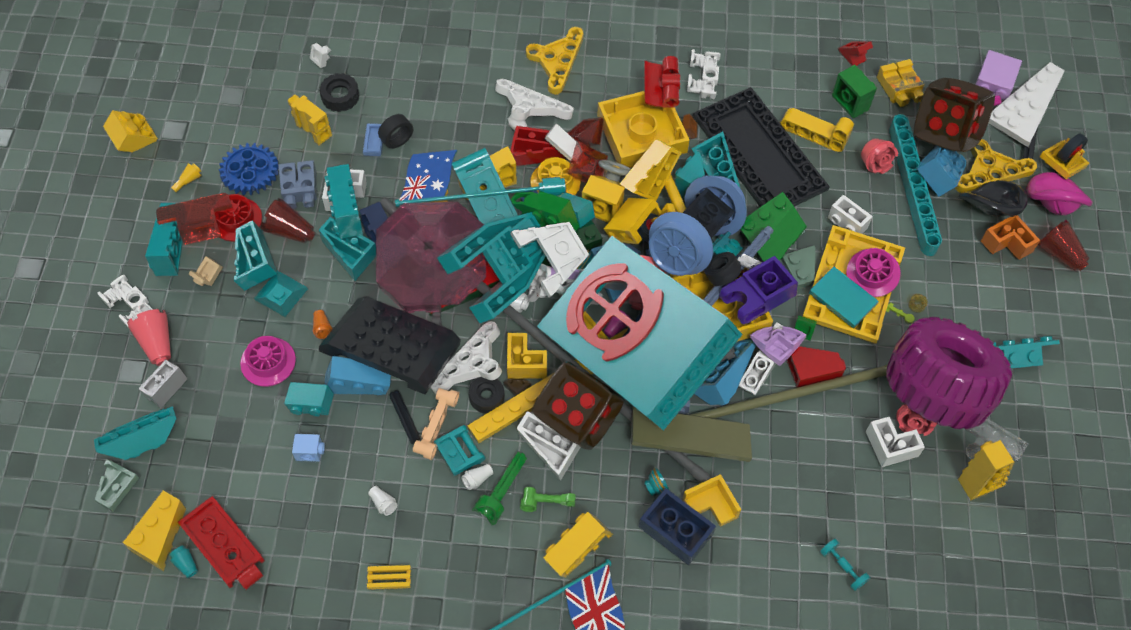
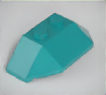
[94,406,177,460]

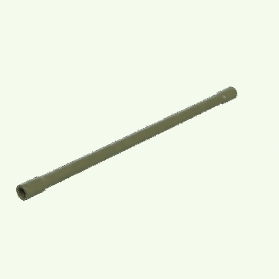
[689,364,888,419]

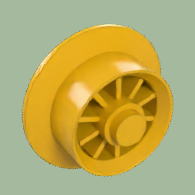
[530,157,581,196]

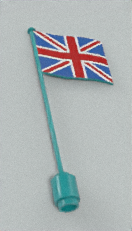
[490,559,625,630]

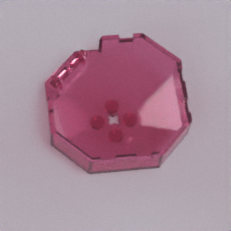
[376,201,487,313]

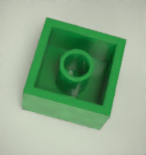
[832,65,877,119]

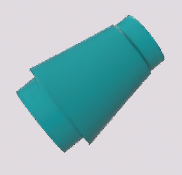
[169,545,198,578]

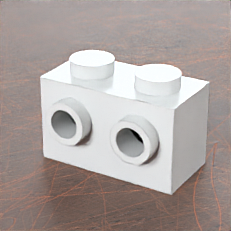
[828,195,873,234]

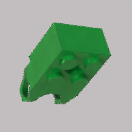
[510,191,580,232]

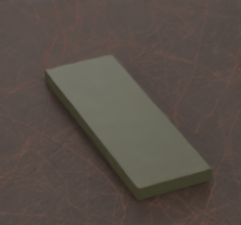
[631,407,752,462]

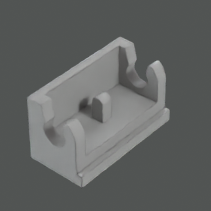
[138,360,187,408]

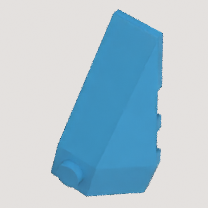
[694,339,756,406]

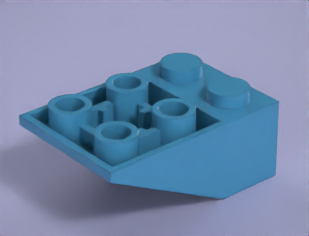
[917,146,967,197]

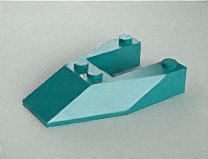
[437,212,546,324]

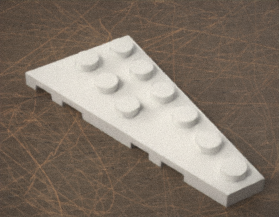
[989,62,1065,147]

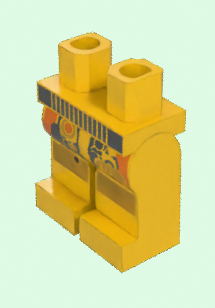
[877,59,924,107]

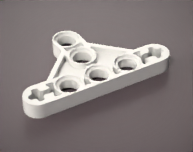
[495,79,574,121]
[430,321,502,395]

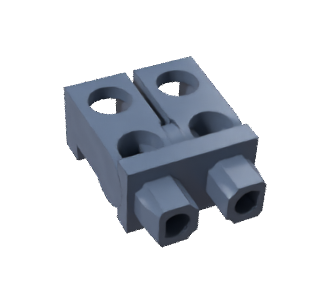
[278,160,317,210]

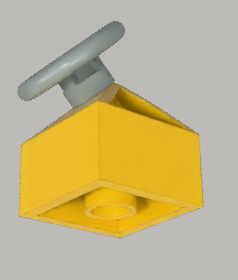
[582,160,631,223]

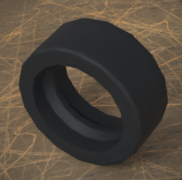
[378,114,414,149]

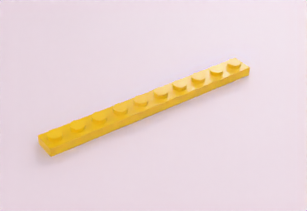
[467,327,629,444]

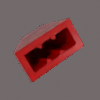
[786,346,846,388]

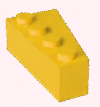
[958,440,1014,500]

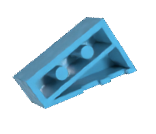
[324,356,391,395]

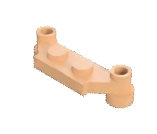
[413,388,460,460]

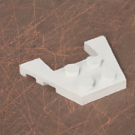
[510,222,589,298]

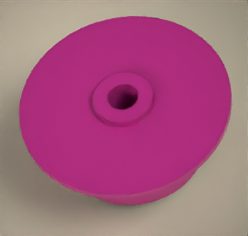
[846,248,901,297]
[240,336,296,387]

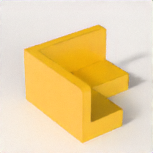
[682,474,741,527]

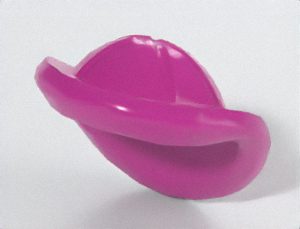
[1027,172,1093,215]

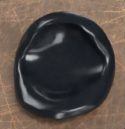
[958,180,1028,217]

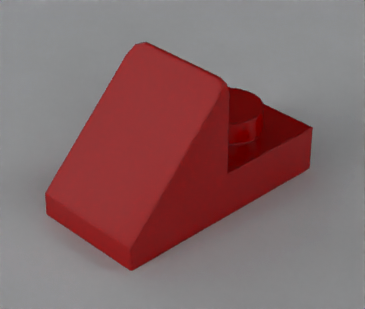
[838,41,873,66]

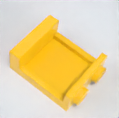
[604,198,662,244]

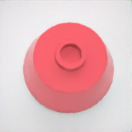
[861,139,898,174]
[896,403,937,436]

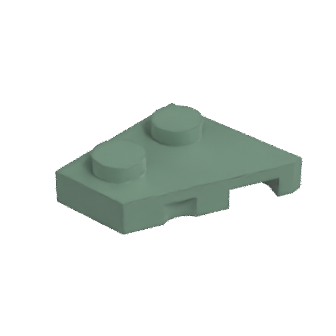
[781,245,816,289]
[95,459,139,512]

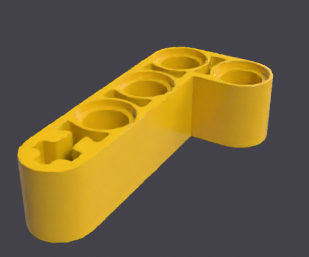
[780,108,854,152]

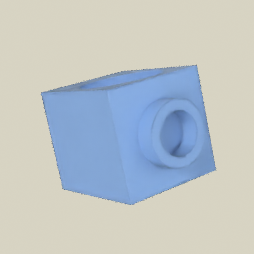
[292,434,325,462]

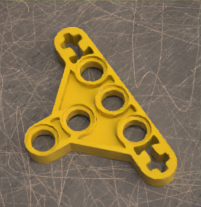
[526,27,583,94]
[955,139,1037,193]

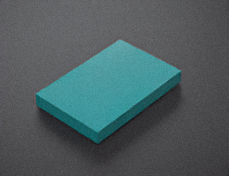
[809,267,879,329]

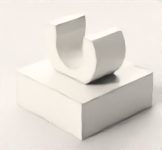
[310,43,331,68]

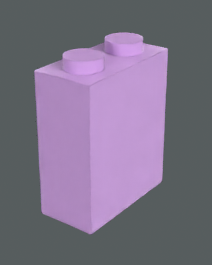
[975,50,1022,100]

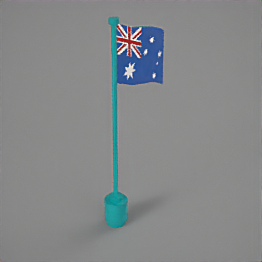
[395,150,566,207]

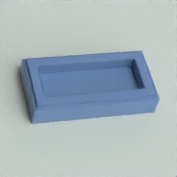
[363,123,383,156]

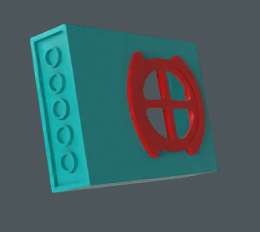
[537,236,743,431]

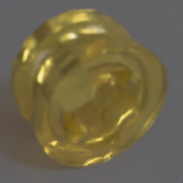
[908,294,928,313]

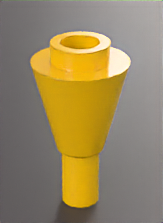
[171,163,201,192]

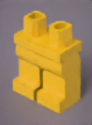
[287,94,332,145]

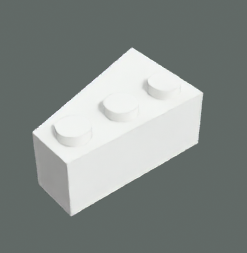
[517,411,581,481]

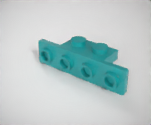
[712,231,743,257]
[993,336,1060,368]

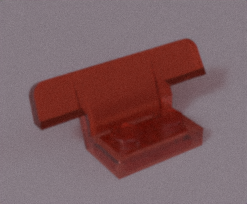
[156,193,233,245]

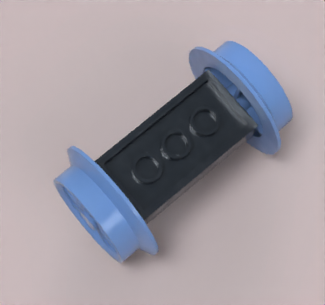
[649,176,747,276]

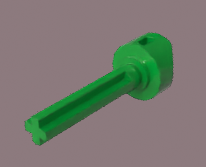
[472,452,527,525]

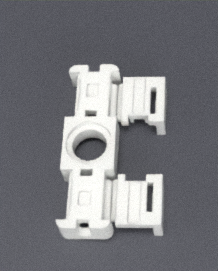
[687,49,720,99]
[97,275,153,327]

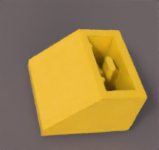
[103,110,158,152]

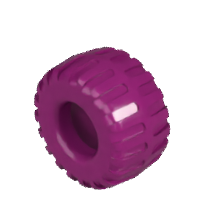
[886,317,1012,429]

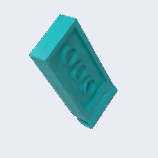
[451,148,518,226]

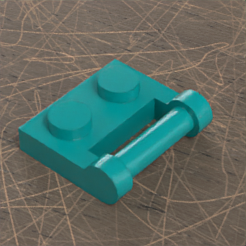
[434,425,486,476]

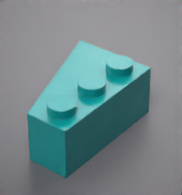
[319,217,378,281]
[234,220,278,291]

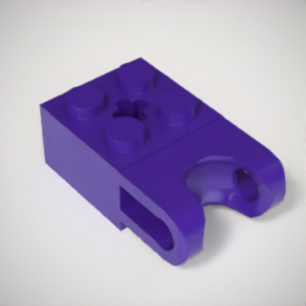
[719,256,798,325]

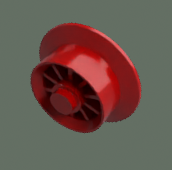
[210,194,262,241]

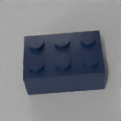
[639,488,716,566]

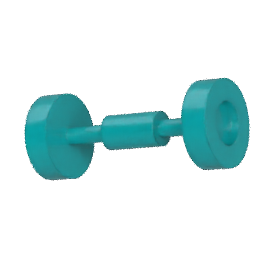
[820,538,871,591]

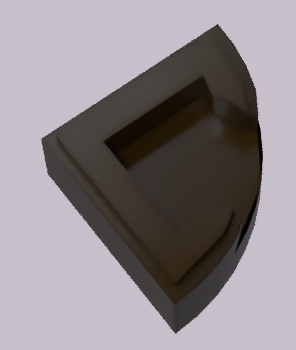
[503,378,531,396]

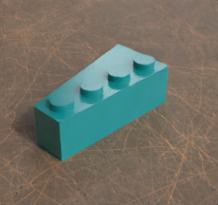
[692,131,740,187]
[324,164,363,239]
[145,203,187,276]

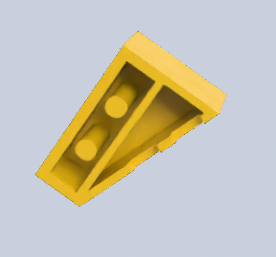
[620,139,682,201]
[123,490,186,571]
[543,512,613,578]

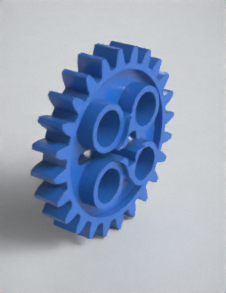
[219,143,279,195]

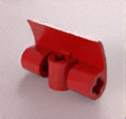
[644,56,680,108]

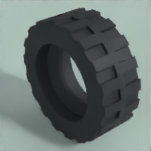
[319,73,359,112]

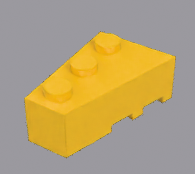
[458,146,517,200]

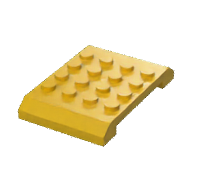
[802,225,905,343]

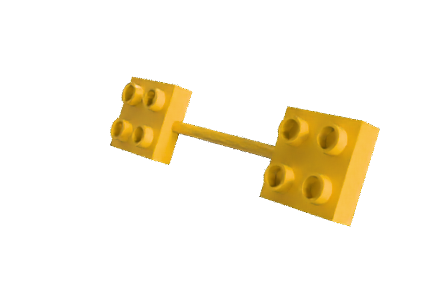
[597,91,773,342]

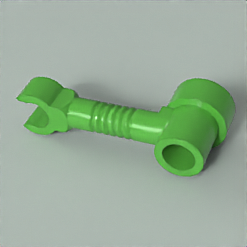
[520,487,576,512]

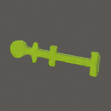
[886,303,915,323]

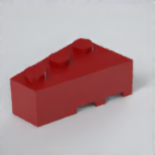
[510,126,569,166]

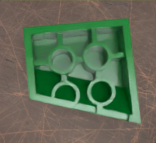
[740,192,807,262]

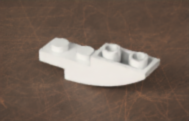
[739,322,783,395]

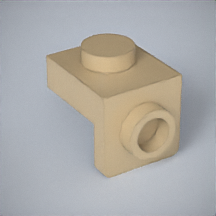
[189,256,223,286]

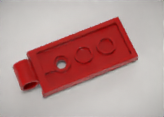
[178,496,265,590]

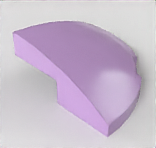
[750,326,806,366]

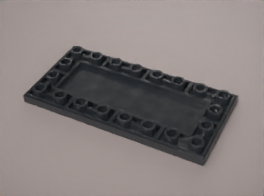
[692,87,830,207]

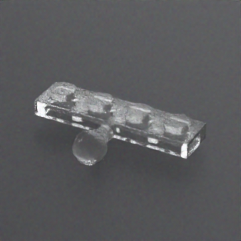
[965,419,1029,462]

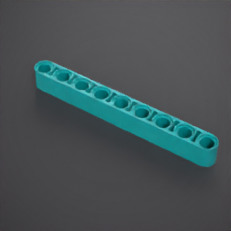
[889,114,942,256]

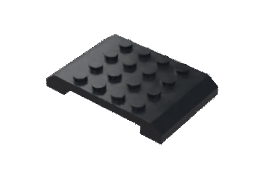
[319,296,461,395]

